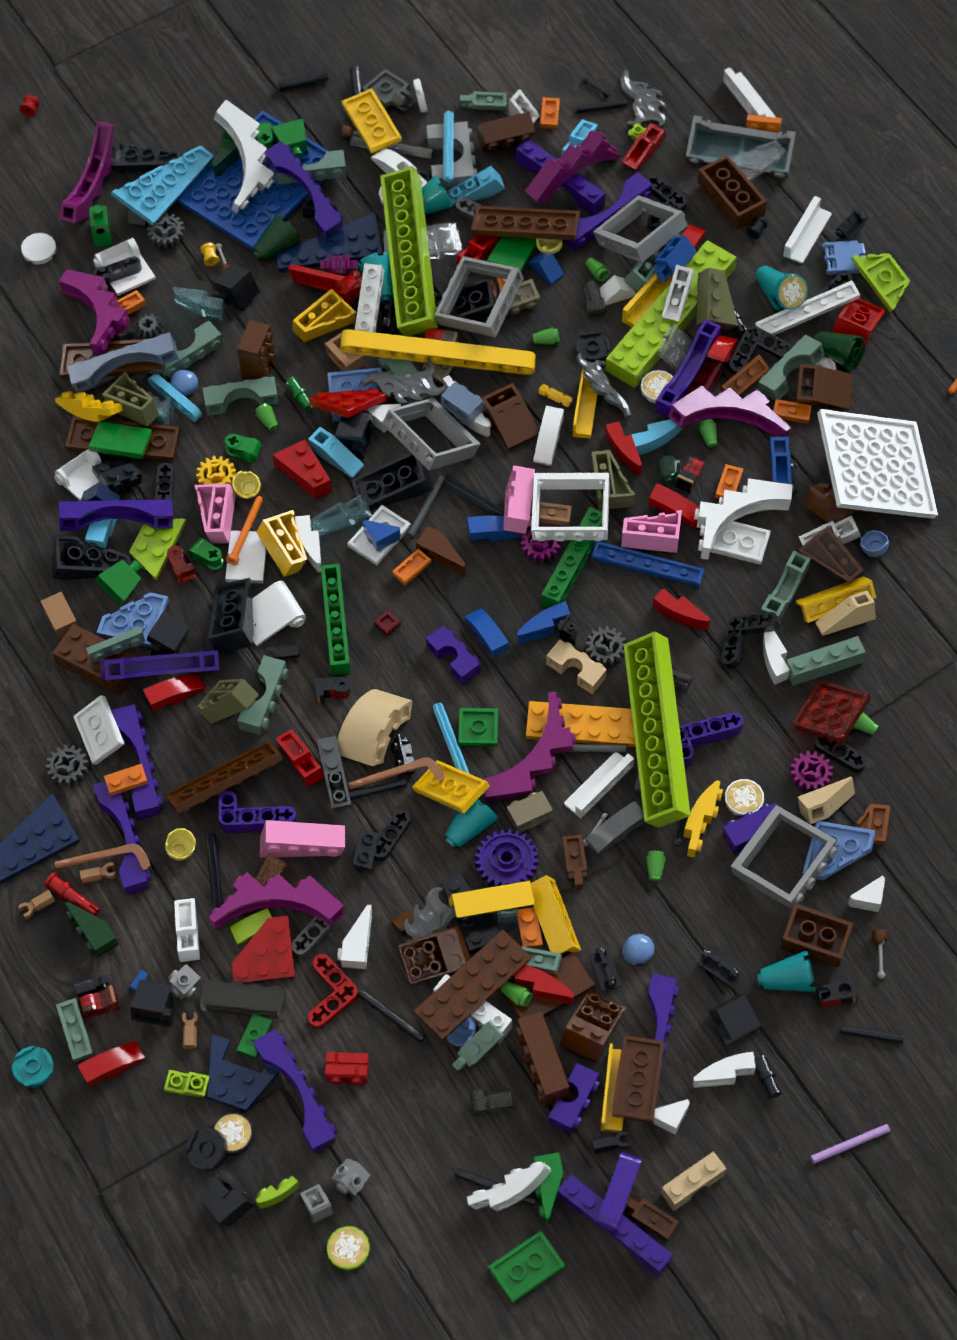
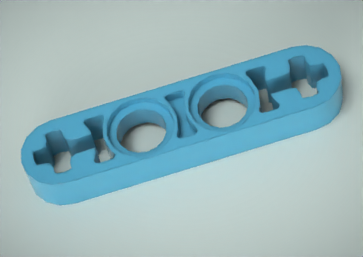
[148,373,202,422]

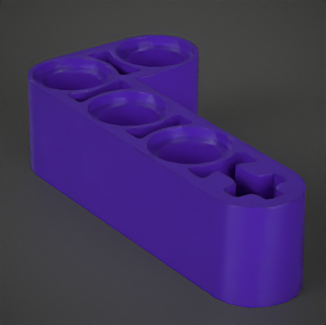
[679,712,743,768]
[219,791,297,833]
[595,1152,642,1233]

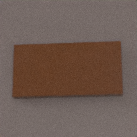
[504,952,595,1018]
[612,1035,665,1123]

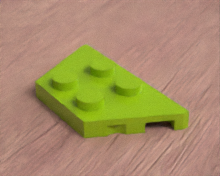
[851,253,910,313]
[129,518,186,581]

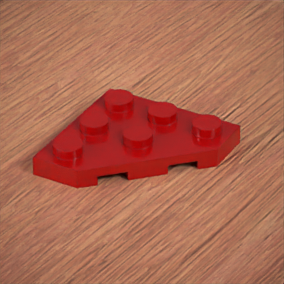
[309,389,387,418]
[232,916,295,985]

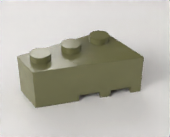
[591,450,636,510]
[196,679,259,724]

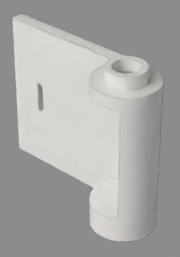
[93,238,156,296]
[54,449,101,501]
[252,581,306,647]

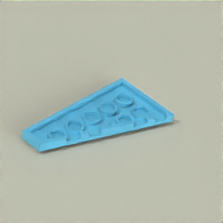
[111,145,214,226]

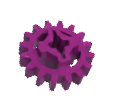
[320,255,358,274]
[521,524,561,563]
[790,751,833,793]

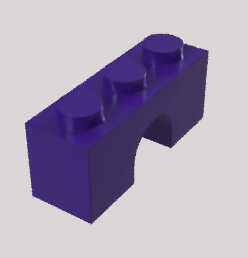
[426,625,480,686]
[548,1063,601,1134]

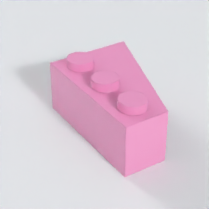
[195,484,236,544]
[621,510,682,553]

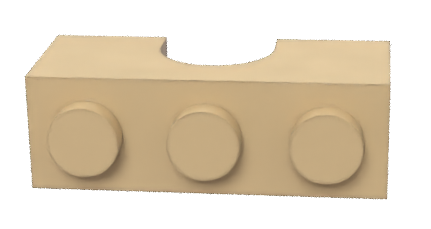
[546,639,607,695]
[661,1151,726,1211]

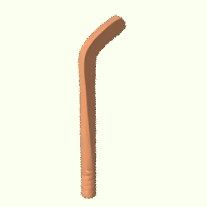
[349,757,445,790]
[55,844,150,870]

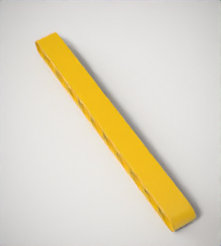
[340,330,535,375]

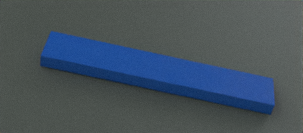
[591,541,705,588]

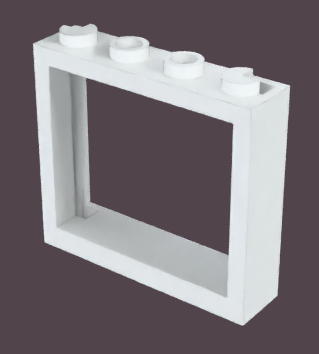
[531,473,610,541]

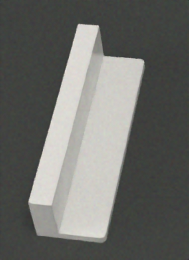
[723,68,775,117]
[783,196,831,264]
[564,752,634,819]

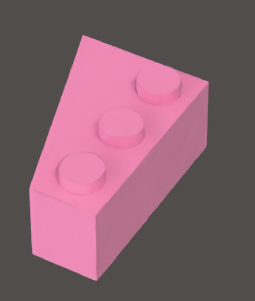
[503,465,535,534]

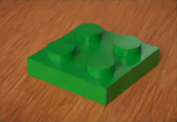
[458,708,498,747]

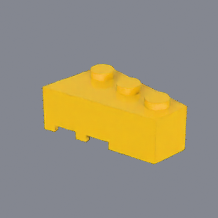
[292,289,356,342]
[256,510,307,577]

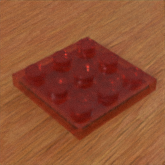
[791,680,871,743]

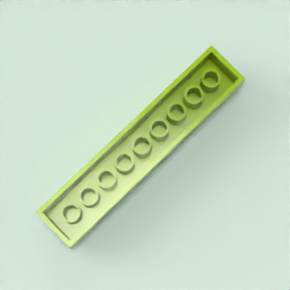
[380,166,438,337]
[605,240,736,388]
[624,631,691,828]

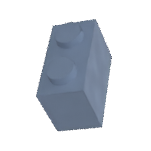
[441,382,483,425]

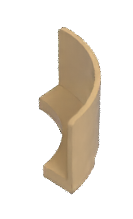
[337,689,412,766]

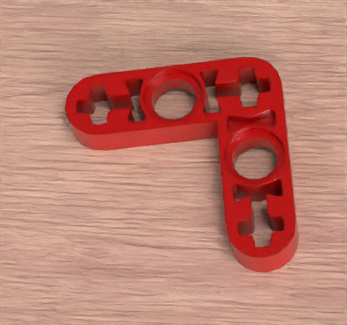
[308,954,358,1029]

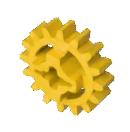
[196,456,236,487]

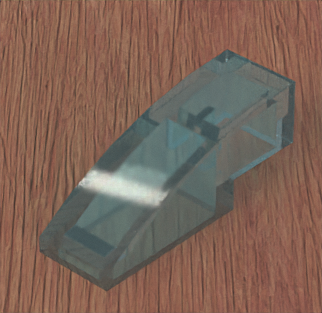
[172,287,225,321]
[310,495,372,536]

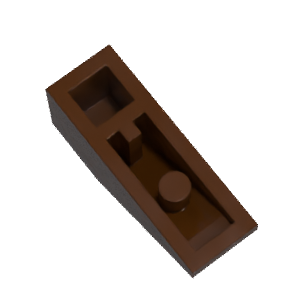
[416,526,466,576]

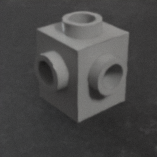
[168,964,201,1001]
[332,1158,371,1195]

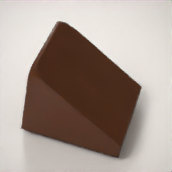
[391,910,414,936]

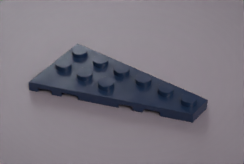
[276,212,383,273]
[0,793,80,884]

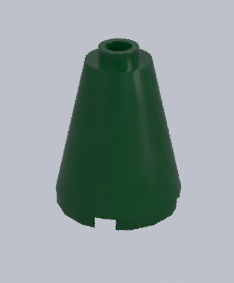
[253,213,301,261]
[814,331,866,371]

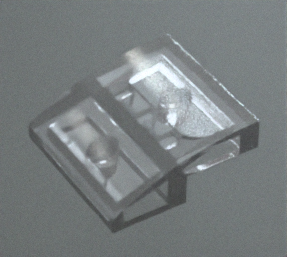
[426,223,463,259]
[657,323,693,371]

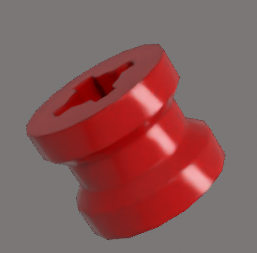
[19,95,40,116]

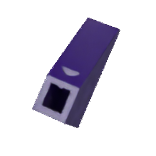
[722,802,777,854]

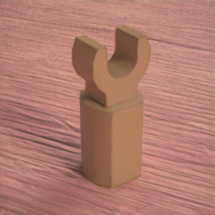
[80,862,116,884]
[18,890,55,919]
[182,1012,198,1049]

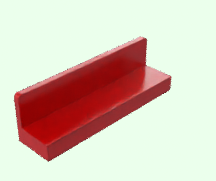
[288,264,358,295]

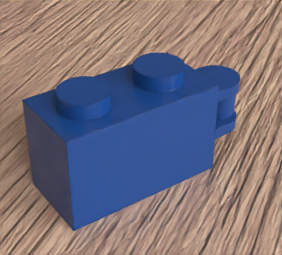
[653,236,697,282]

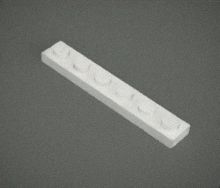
[755,281,860,340]

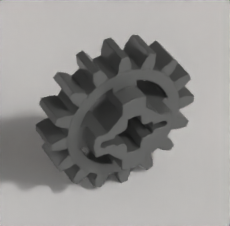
[147,213,185,248]
[585,626,626,667]
[45,745,89,787]

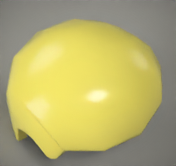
[536,238,562,254]
[232,471,261,499]
[165,828,196,861]

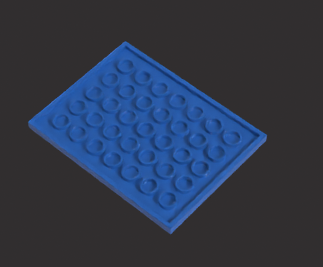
[175,111,328,251]

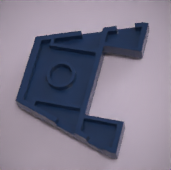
[207,1034,279,1112]

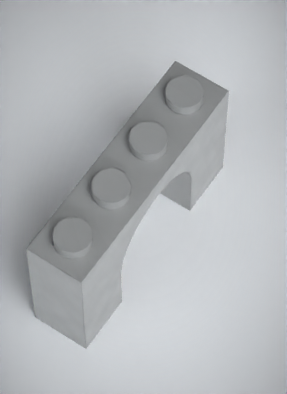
[426,122,477,189]

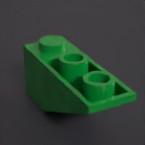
[534,1152,563,1224]

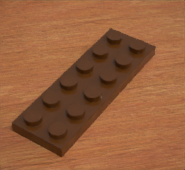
[471,206,580,240]
[59,339,165,379]
[65,416,180,461]
[165,740,283,814]
[414,930,532,1042]

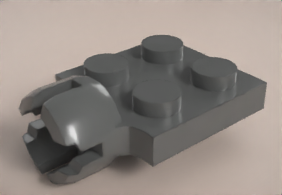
[362,69,414,111]

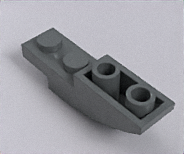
[317,736,351,809]

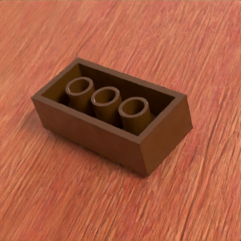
[698,155,767,229]
[52,624,137,696]
[515,1011,569,1108]

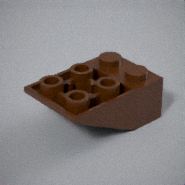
[795,364,853,410]
[481,383,539,450]
[805,483,858,521]
[398,924,470,984]
[560,991,625,1062]

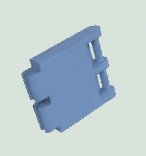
[822,241,866,275]

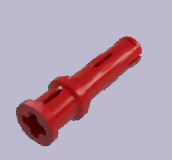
[44,872,100,916]

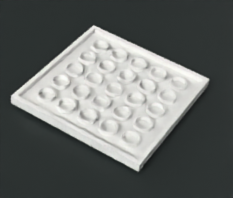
[817,409,938,519]

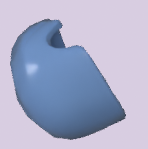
[170,370,198,397]
[860,530,889,558]
[622,934,655,965]
[447,1016,476,1046]

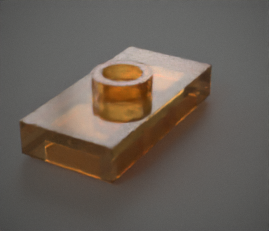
[256,854,287,887]

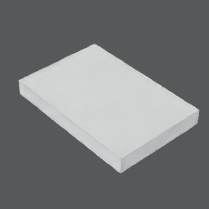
[347,505,411,565]
[710,521,771,565]
[225,531,267,584]
[73,695,124,765]

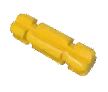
[539,384,572,407]

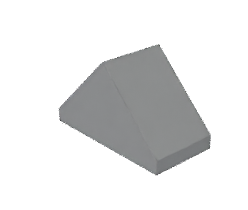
[300,1184,333,1223]

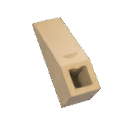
[815,591,876,636]
[798,777,855,824]

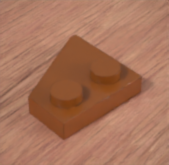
[855,804,891,845]

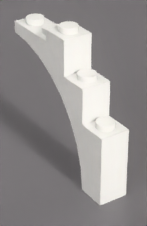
[214,100,274,213]
[694,479,793,559]

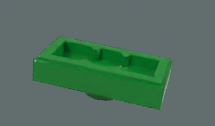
[237,1013,273,1059]

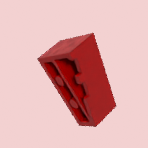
[272,439,332,499]

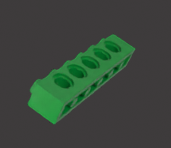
[541,507,602,608]
[321,564,351,676]

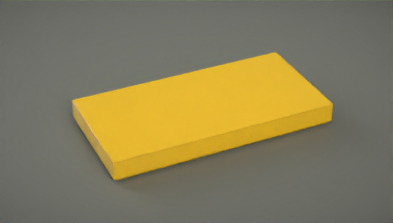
[342,89,402,154]
[412,760,490,814]

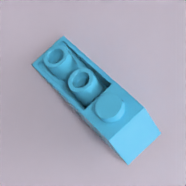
[447,166,505,205]
[308,427,364,479]

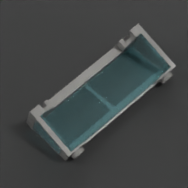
[686,115,796,178]

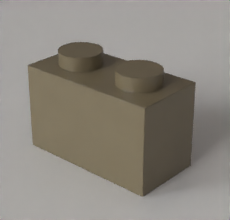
[507,791,553,833]

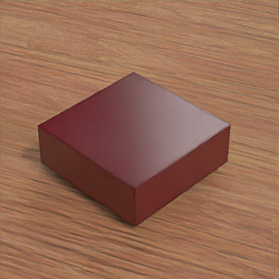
[374,610,401,636]

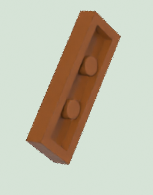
[719,355,770,395]

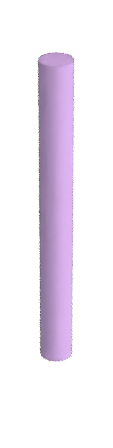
[811,1124,890,1164]

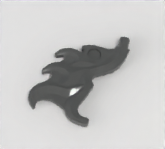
[620,70,666,128]
[576,353,632,420]
[361,360,445,405]
[404,887,467,942]

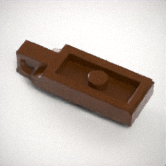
[562,834,587,890]
[624,1196,679,1241]

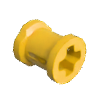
[200,243,219,267]

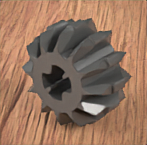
[134,313,164,339]

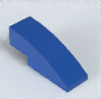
[769,437,792,485]
[467,516,525,542]
[517,601,570,645]
[465,608,509,658]

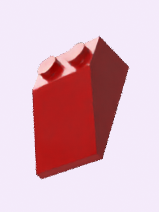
[832,298,886,348]

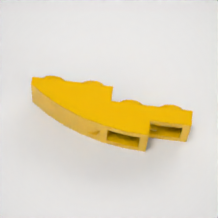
[55,391,123,422]
[684,781,723,858]

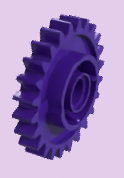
[475,829,539,887]

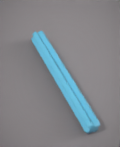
[443,111,454,183]
[433,703,470,774]

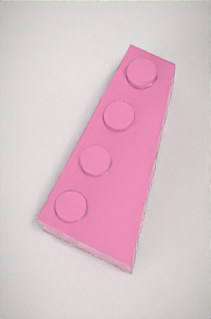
[260,820,345,858]

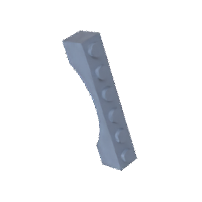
[68,332,179,393]

